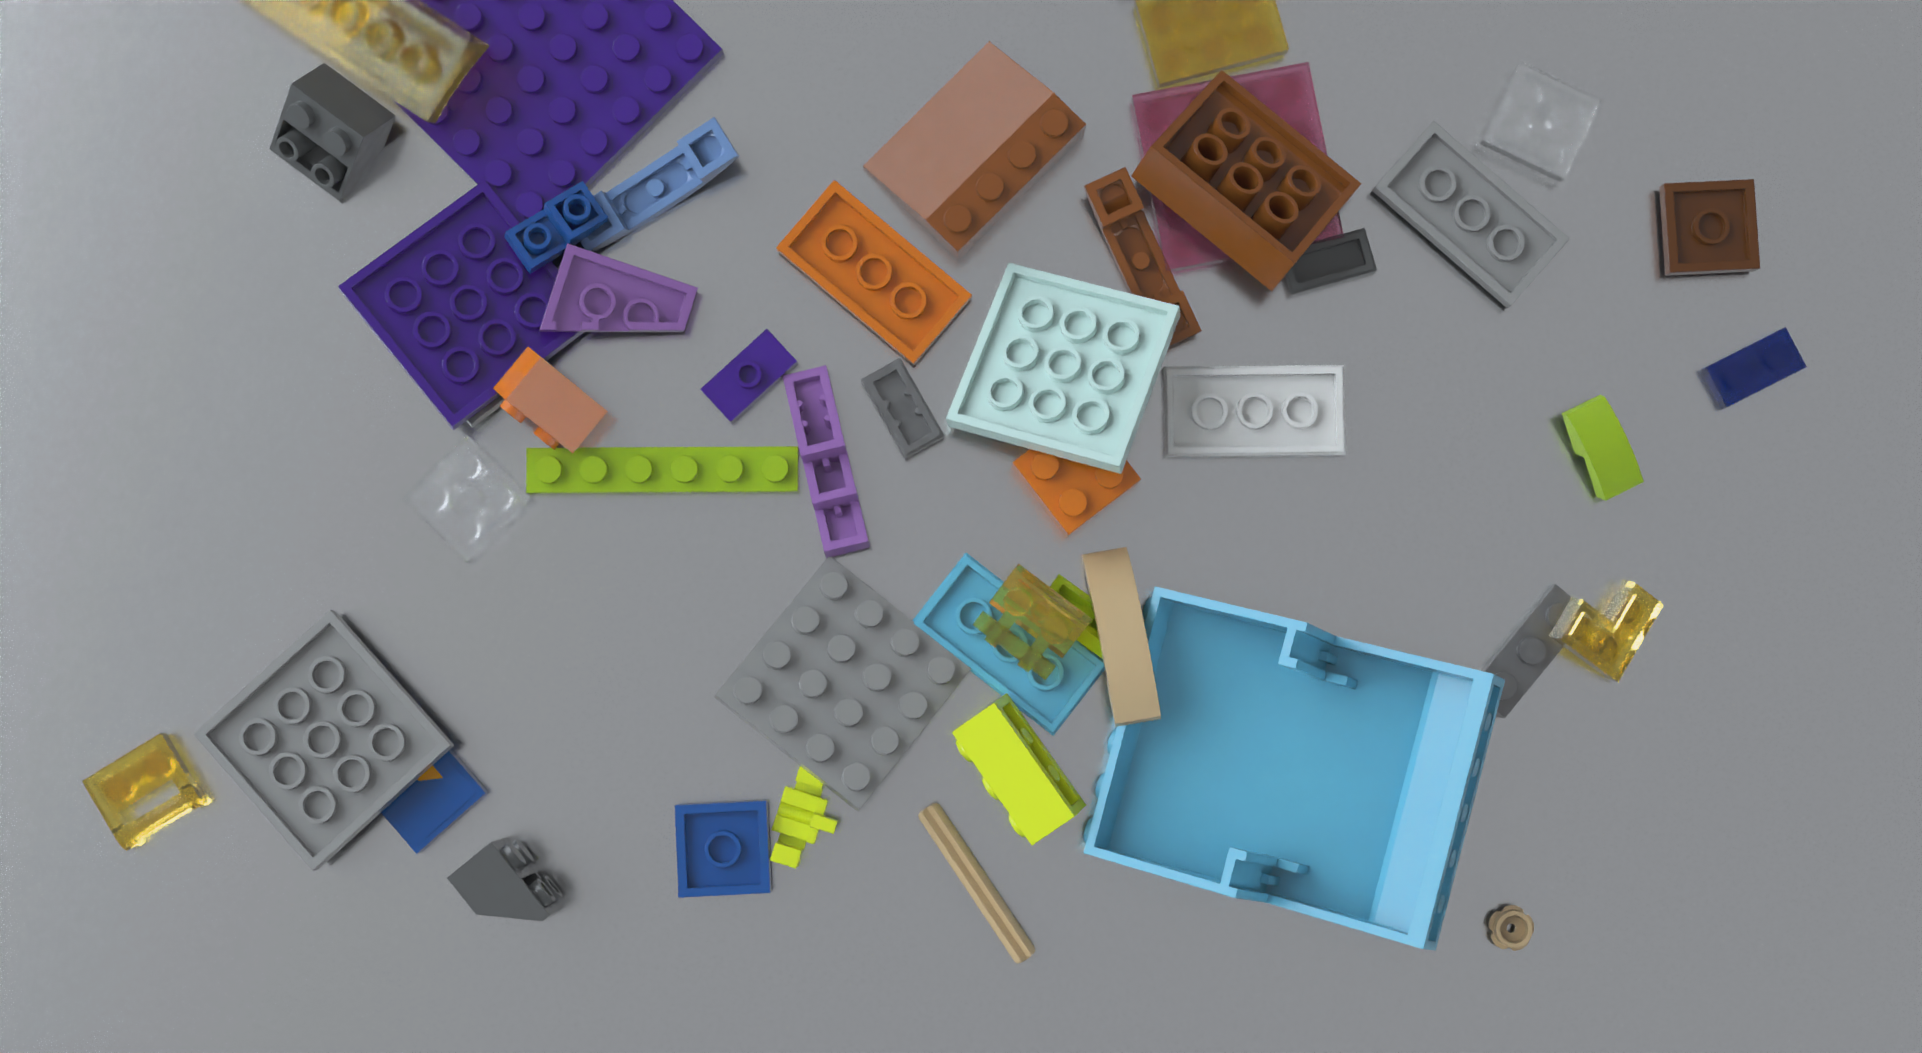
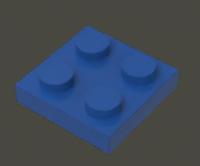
[675,800,772,898]

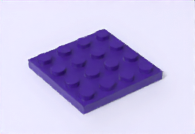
[338,180,584,431]

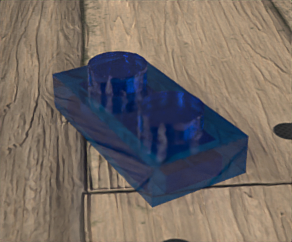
[1701,327,1807,409]

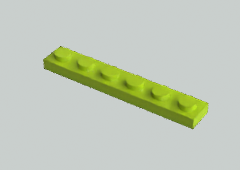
[526,446,799,494]

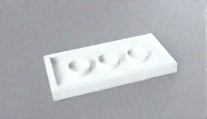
[1163,365,1346,458]

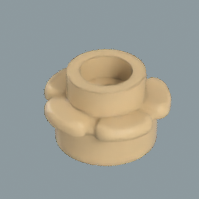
[1488,905,1534,951]

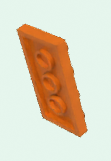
[776,180,972,365]

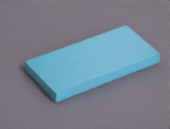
[912,553,1105,736]

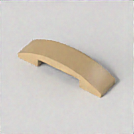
[1082,547,1161,727]

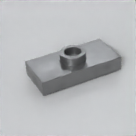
[861,358,945,459]

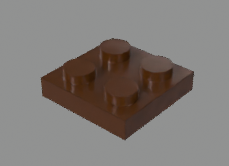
[1659,179,1760,276]

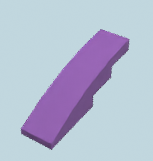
[783,365,870,558]

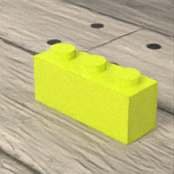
[952,693,1086,845]

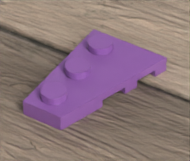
[539,244,698,332]

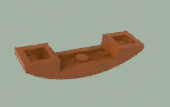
[1084,167,1202,346]

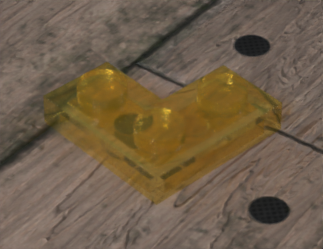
[1549,579,1663,682]

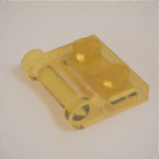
[82,733,207,851]

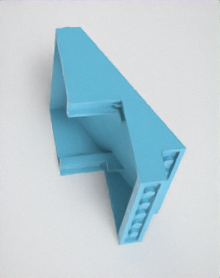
[1084,586,1505,951]

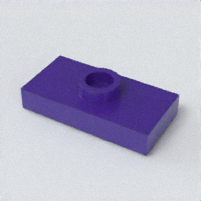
[700,329,798,423]

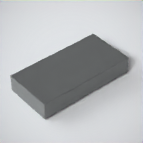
[1283,228,1377,297]

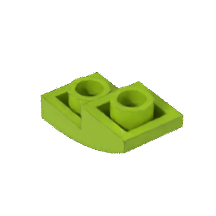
[1562,395,1644,501]

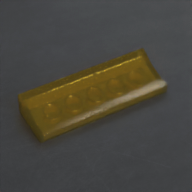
[243,0,489,123]

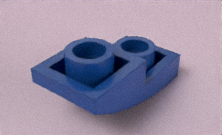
[505,181,608,274]

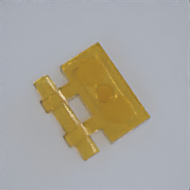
[973,563,1092,680]

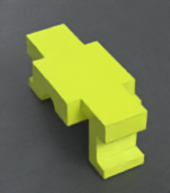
[770,766,838,869]

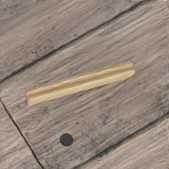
[918,803,1035,964]

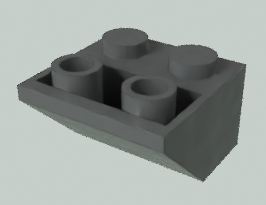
[269,63,396,201]
[447,837,564,921]

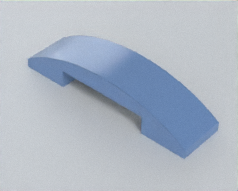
[580,117,739,252]

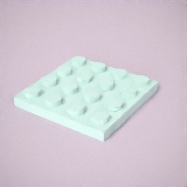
[946,263,1181,474]

